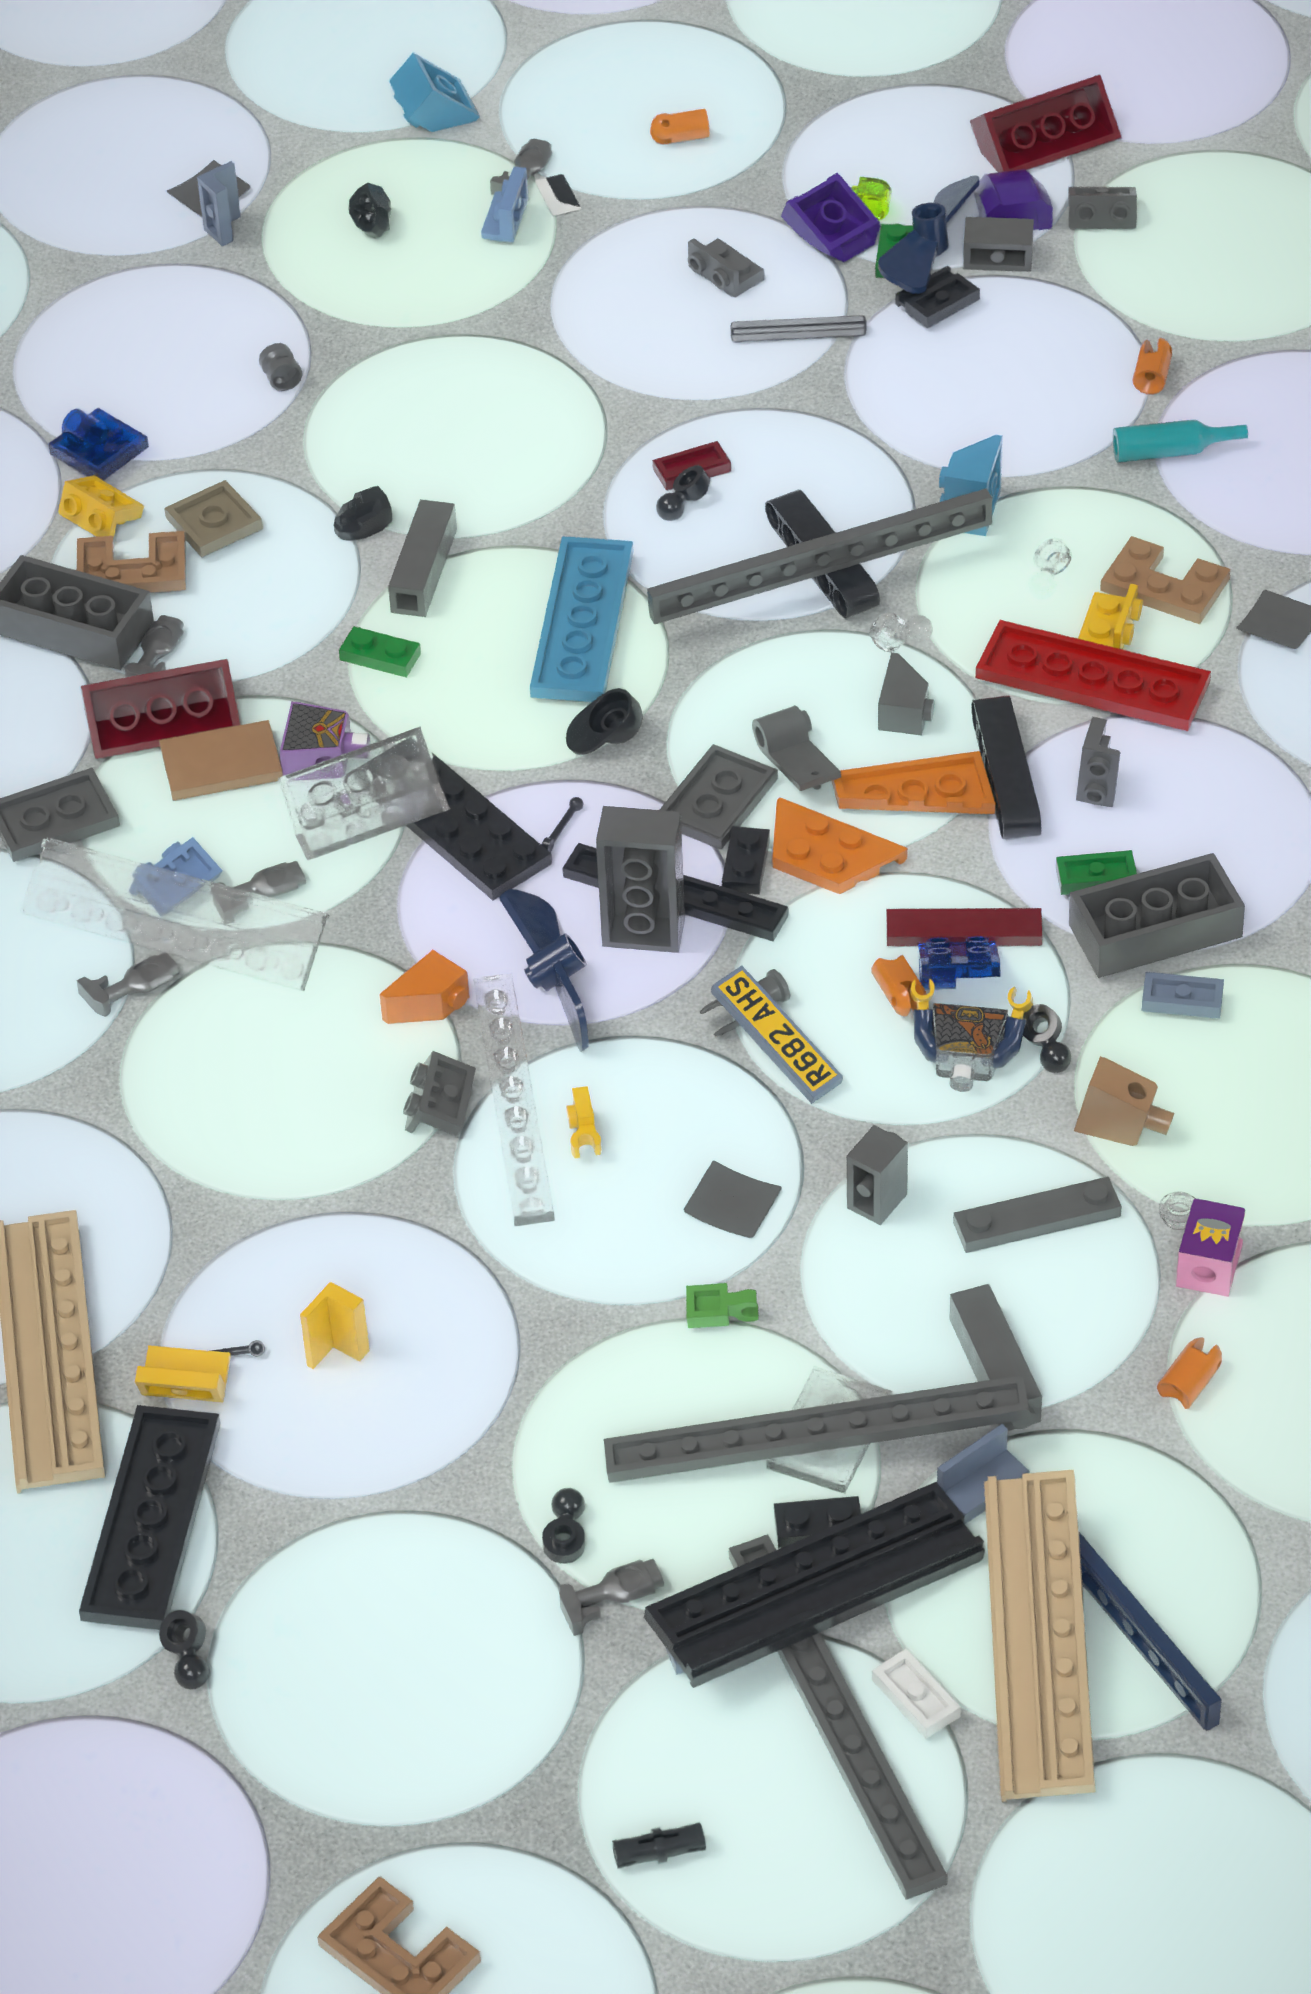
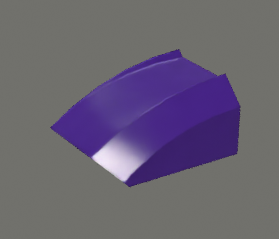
[973,169,1053,230]
[781,172,881,262]

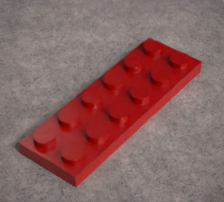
[975,619,1211,731]

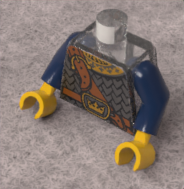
[910,979,1033,1092]

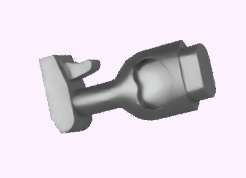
[490,138,552,195]
[124,615,184,677]
[213,861,306,926]
[76,952,180,1017]
[559,1559,664,1636]

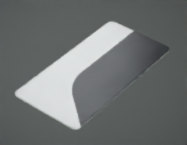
[534,174,581,216]

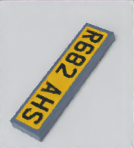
[711,965,843,1104]

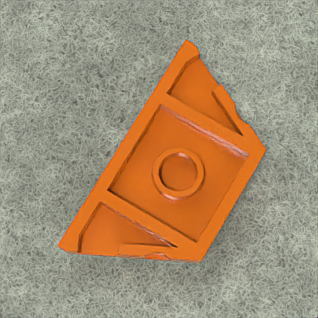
[772,797,908,895]

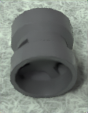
[258,343,303,391]

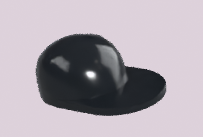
[566,688,643,755]

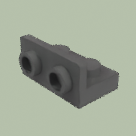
[1068,187,1137,229]
[688,238,764,298]
[1076,716,1121,807]
[403,1050,476,1136]

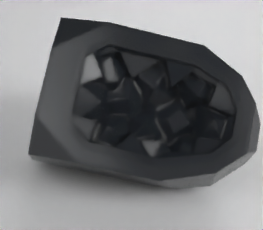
[349,182,391,238]
[333,485,393,541]

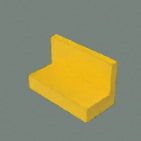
[300,1281,370,1369]
[135,1345,231,1403]

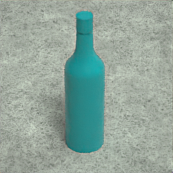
[1112,419,1248,463]

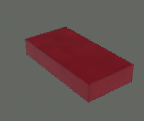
[652,441,731,491]

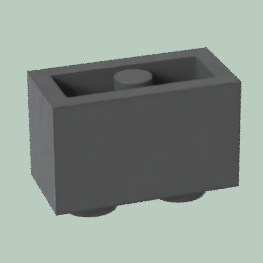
[963,217,1034,272]
[846,1125,908,1226]

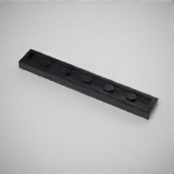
[562,843,789,942]

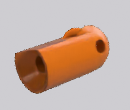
[650,108,710,144]
[1132,337,1172,394]
[871,955,927,1017]
[1157,1337,1222,1409]

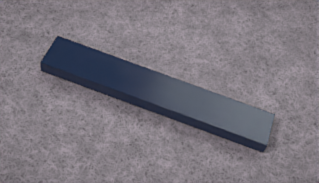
[1079,1532,1222,1731]

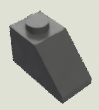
[878,652,935,736]

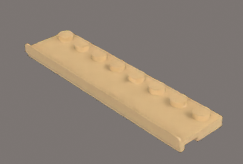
[0,1210,105,1494]
[984,1469,1096,1802]

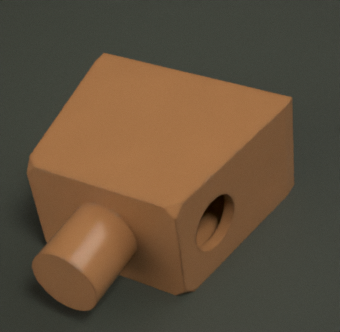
[1074,1056,1175,1146]

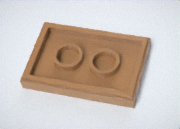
[159,720,283,801]

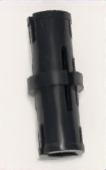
[612,1822,706,1869]

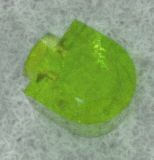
[851,176,892,221]

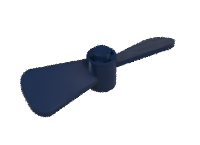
[878,175,980,293]
[499,889,589,1052]

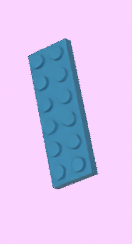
[530,536,634,702]

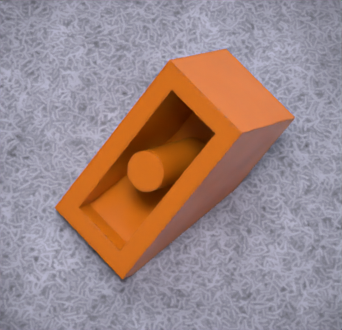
[379,950,470,1024]

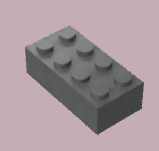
[0,555,154,670]
[596,806,685,953]
[1068,853,1245,978]

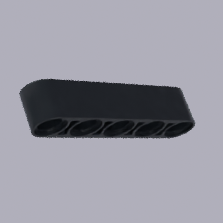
[765,489,880,618]
[971,695,1042,840]

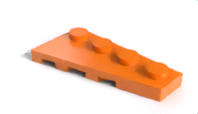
[832,751,995,814]

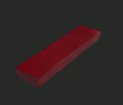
[886,908,1043,946]

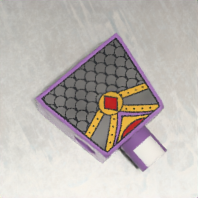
[280,701,370,778]

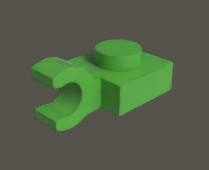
[686,1283,759,1328]

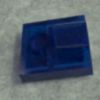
[48,407,149,481]
[918,936,1001,990]

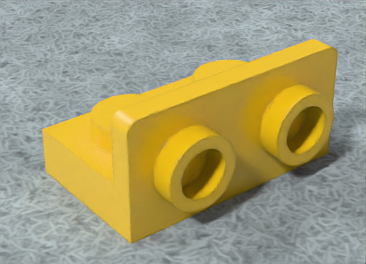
[58,475,144,538]
[1078,584,1143,649]

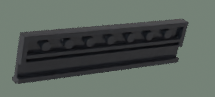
[644,1482,985,1688]

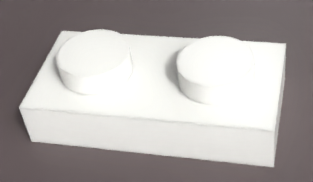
[871,1648,961,1739]

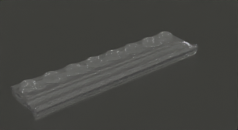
[20,837,330,992]

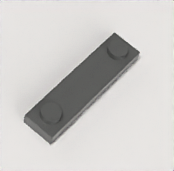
[953,1176,1122,1253]

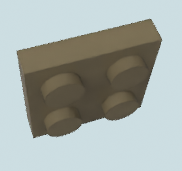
[164,480,263,558]

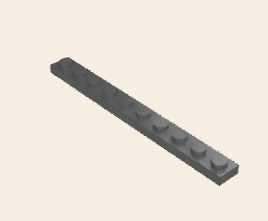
[647,488,992,625]
[603,1375,1031,1483]
[728,1534,947,1900]

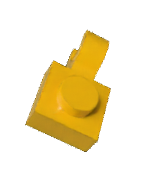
[566,1086,602,1159]

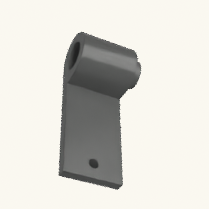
[752,705,841,791]

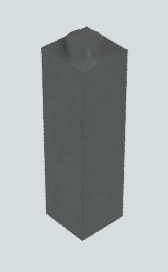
[388,499,457,617]
[949,1283,1042,1431]

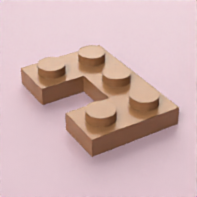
[76,531,186,593]
[1100,536,1231,624]
[317,1875,481,1994]

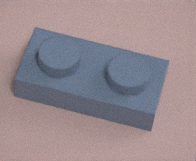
[1141,972,1224,1019]

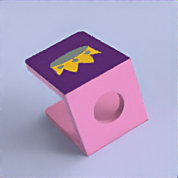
[1176,1198,1246,1297]

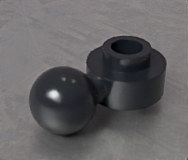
[656,465,711,521]
[1023,1004,1071,1073]
[542,1487,585,1564]
[159,1610,209,1689]

